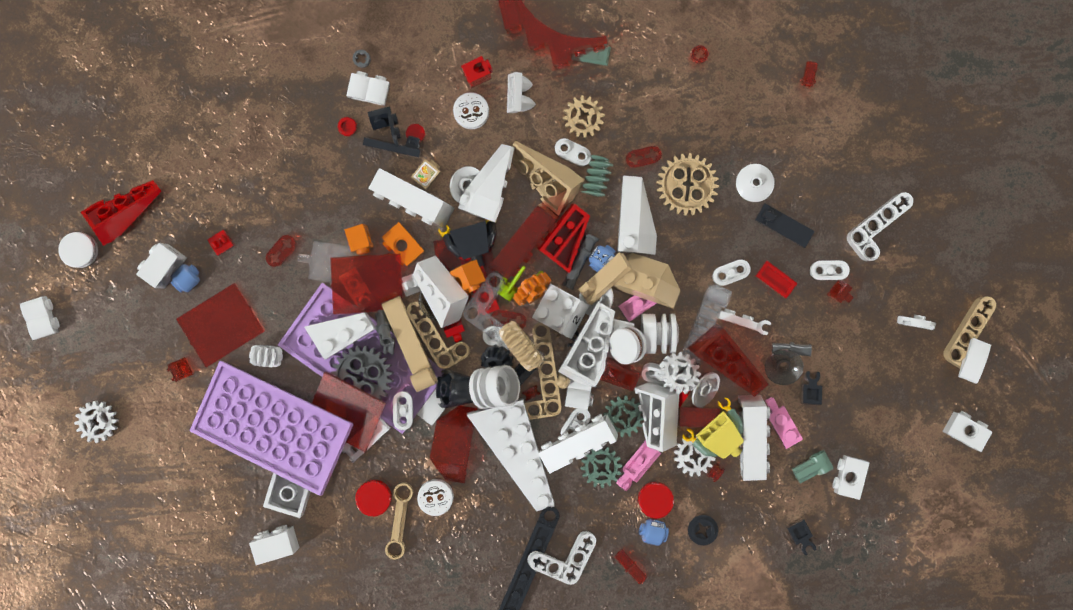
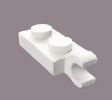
[717,308,771,335]

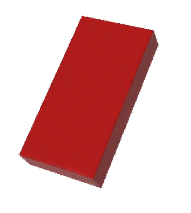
[755,261,798,299]

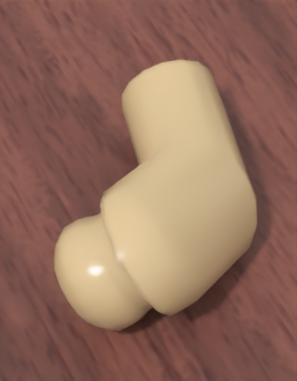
[556,372,570,389]

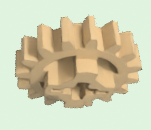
[563,96,605,138]

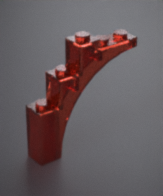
[498,0,608,69]

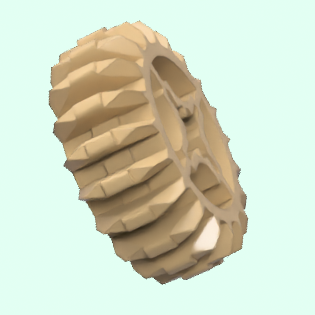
[499,321,543,371]

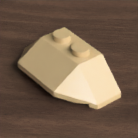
[611,253,680,309]

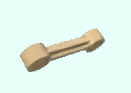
[385,482,414,560]

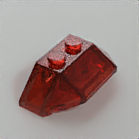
[430,405,478,484]

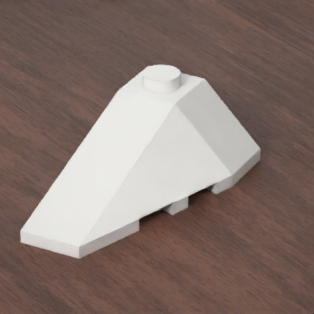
[558,302,615,387]

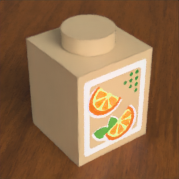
[411,159,441,190]

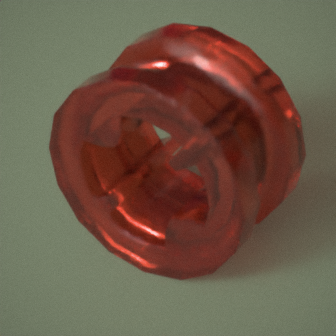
[691,45,708,64]
[522,385,541,401]
[707,463,725,482]

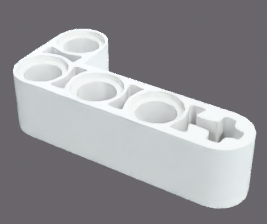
[847,192,913,261]

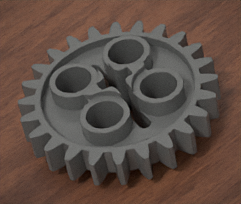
[331,345,394,408]

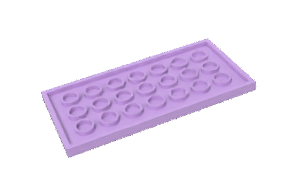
[278,283,445,434]
[189,361,353,496]

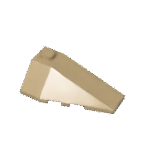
[512,141,584,216]

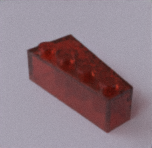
[490,202,560,279]
[687,323,769,397]

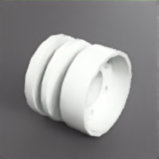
[641,314,679,354]
[469,365,520,409]

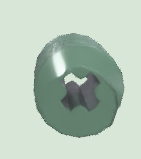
[581,155,613,197]

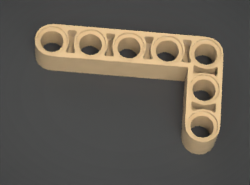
[382,296,438,392]
[524,322,562,420]

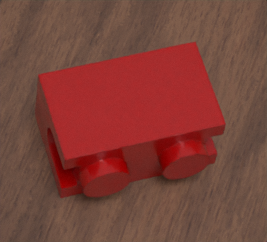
[461,56,493,89]

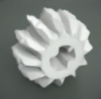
[249,345,283,367]

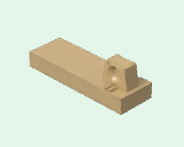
[578,252,632,305]

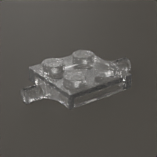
[298,241,363,284]

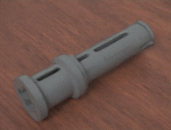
[562,232,600,290]

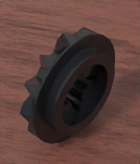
[687,514,718,546]

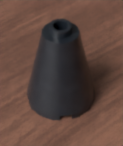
[436,369,474,408]

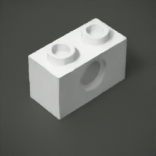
[942,411,992,452]
[832,455,870,500]

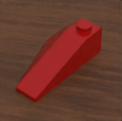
[81,180,161,246]

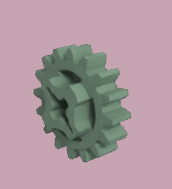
[603,395,644,437]
[580,447,622,488]

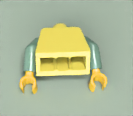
[683,397,744,459]

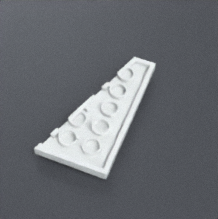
[467,398,555,511]

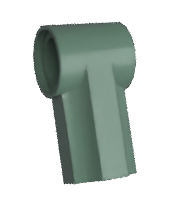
[792,450,834,484]

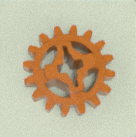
[513,272,552,306]

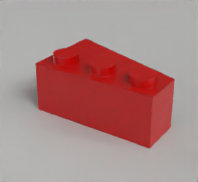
[537,203,590,273]

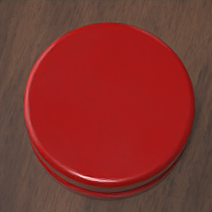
[355,479,392,517]
[638,481,674,519]

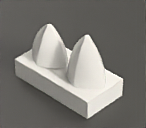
[507,72,536,113]

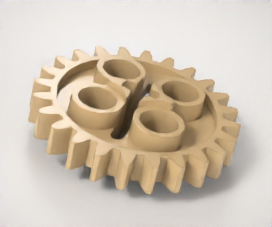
[656,153,719,216]

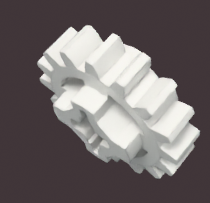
[658,352,701,395]
[74,401,119,443]
[674,434,716,476]

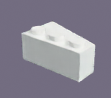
[413,256,469,328]
[304,312,376,360]
[635,382,679,452]

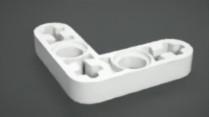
[527,531,596,585]

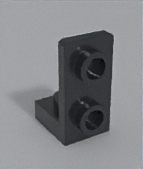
[368,106,401,147]

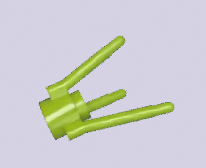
[498,262,543,302]

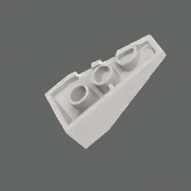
[458,144,514,222]
[617,176,657,255]

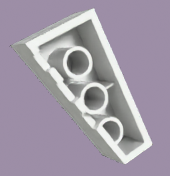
[368,168,455,228]
[738,395,770,481]
[538,414,618,474]

